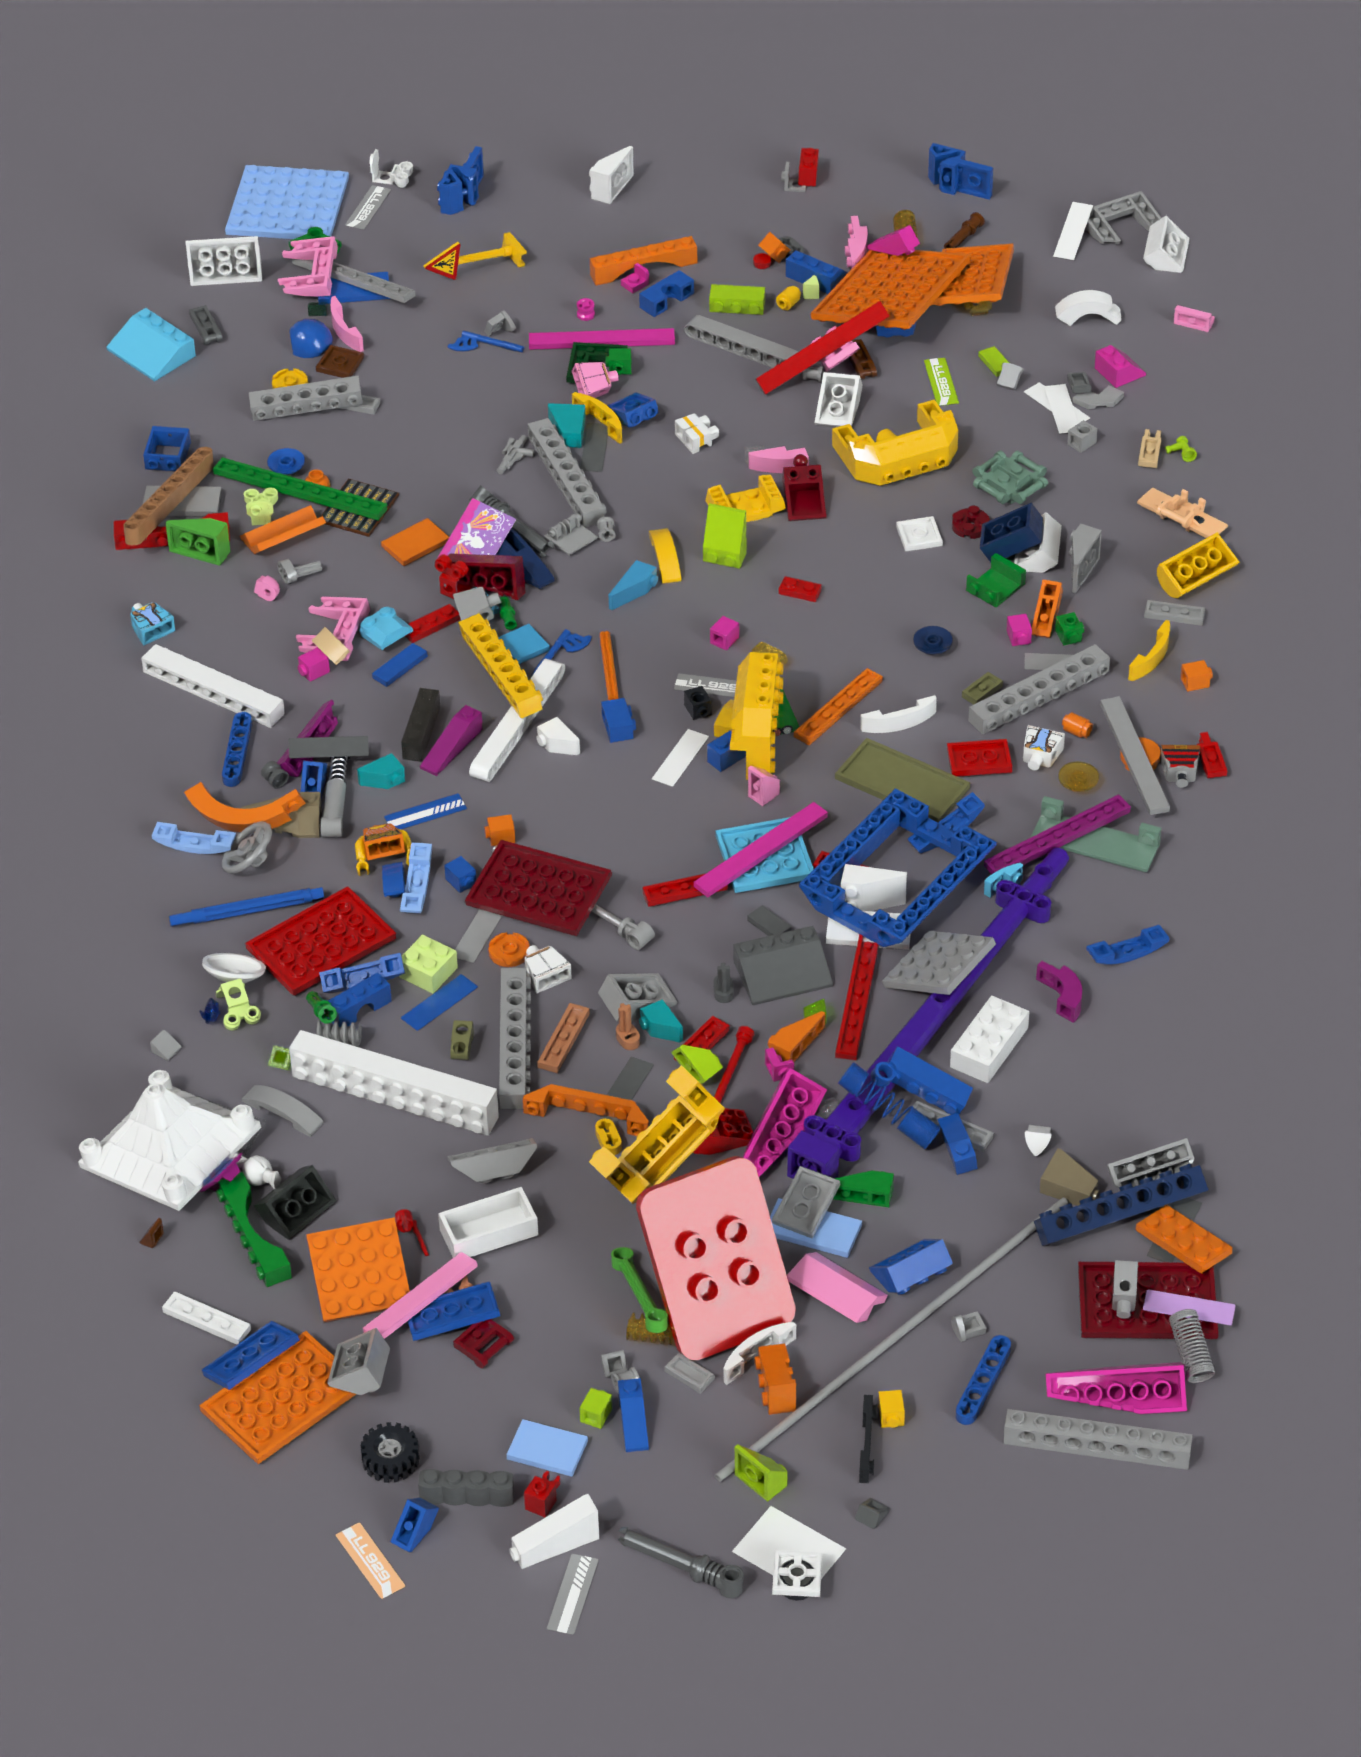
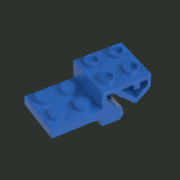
[928,143,993,200]
[437,146,484,215]

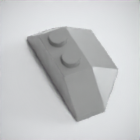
[447,1138,537,1183]
[1107,1138,1195,1201]

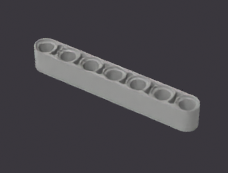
[684,315,798,368]

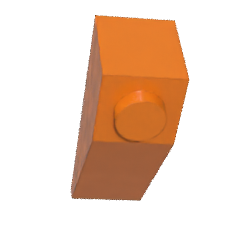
[1032,579,1063,638]
[767,1011,825,1062]

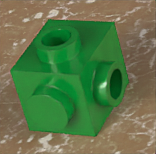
[605,348,632,375]
[1055,612,1084,646]

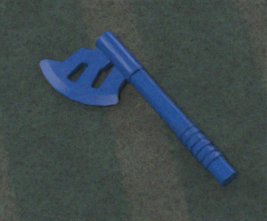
[447,331,524,352]
[531,629,592,676]

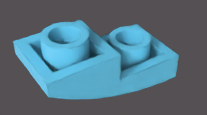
[984,863,1023,898]

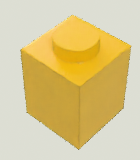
[878,1390,905,1428]

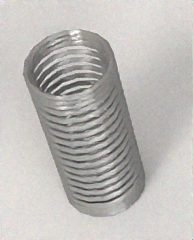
[1169,1309,1215,1383]

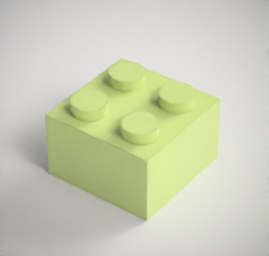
[399,934,458,994]

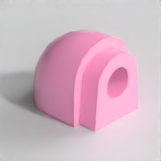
[254,575,280,601]

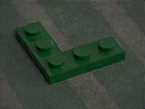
[566,342,628,384]

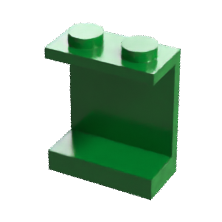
[966,553,1026,608]

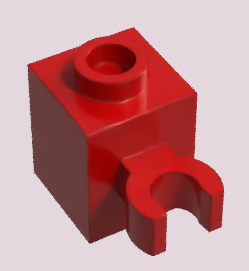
[524,1471,560,1518]

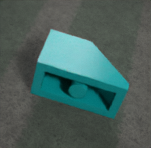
[357,753,405,789]
[639,999,683,1043]

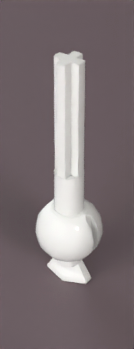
[231,1153,281,1189]

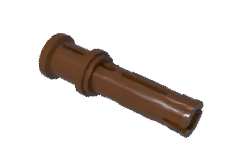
[944,212,985,249]

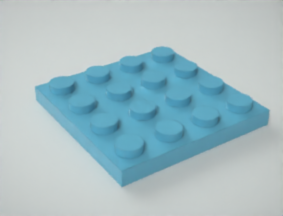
[715,817,814,893]

